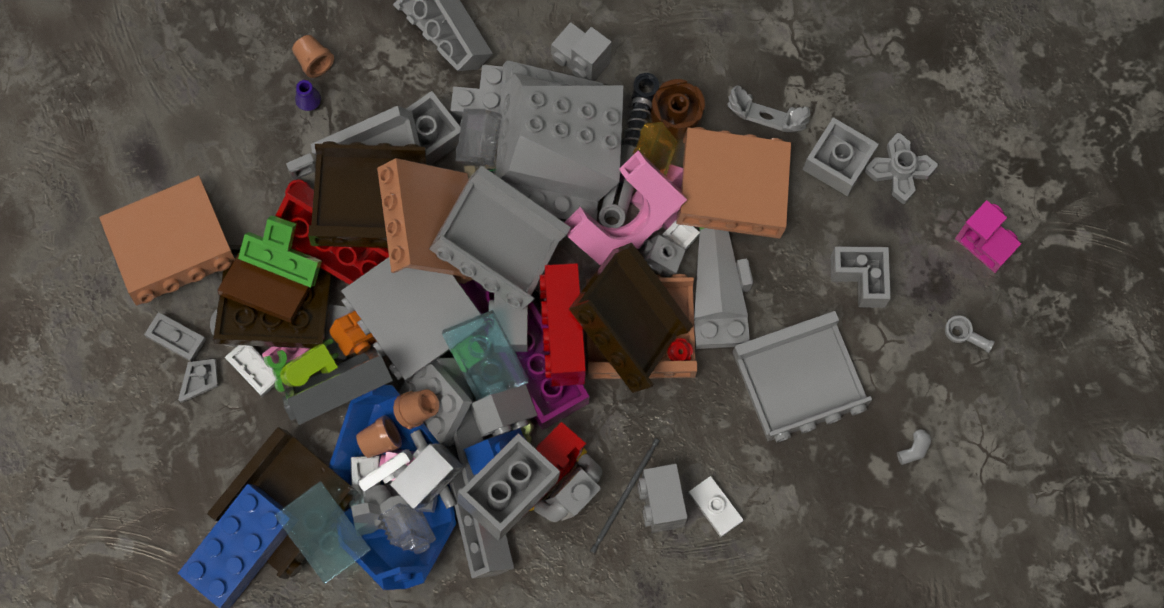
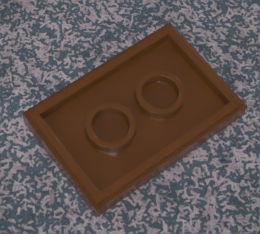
[217,252,311,323]

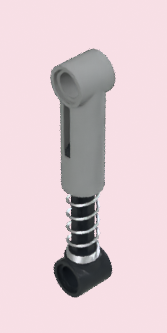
[599,73,659,228]

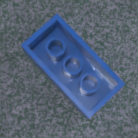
[178,484,299,608]

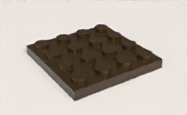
[213,245,332,349]

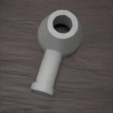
[945,316,995,353]

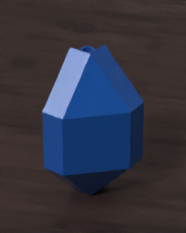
[329,385,456,590]

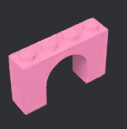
[564,151,687,266]

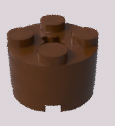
[651,79,705,139]

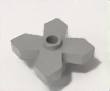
[865,133,938,204]
[351,485,411,536]

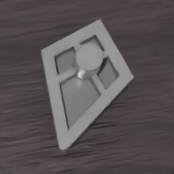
[178,359,218,403]

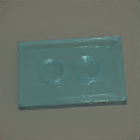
[442,310,528,401]
[274,481,371,584]

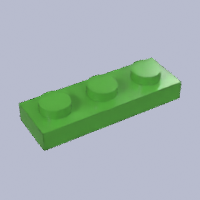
[238,232,322,288]

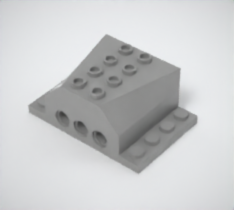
[496,60,624,222]

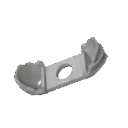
[727,85,811,132]

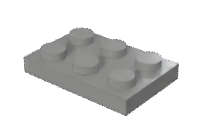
[399,360,472,445]

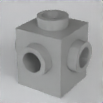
[640,235,686,277]

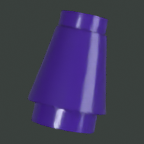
[295,80,321,111]

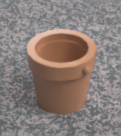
[292,35,334,78]
[393,389,439,430]
[356,415,402,458]

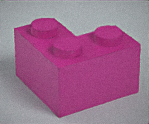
[955,200,1022,273]

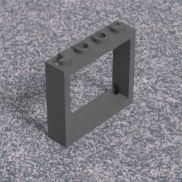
[282,347,393,425]

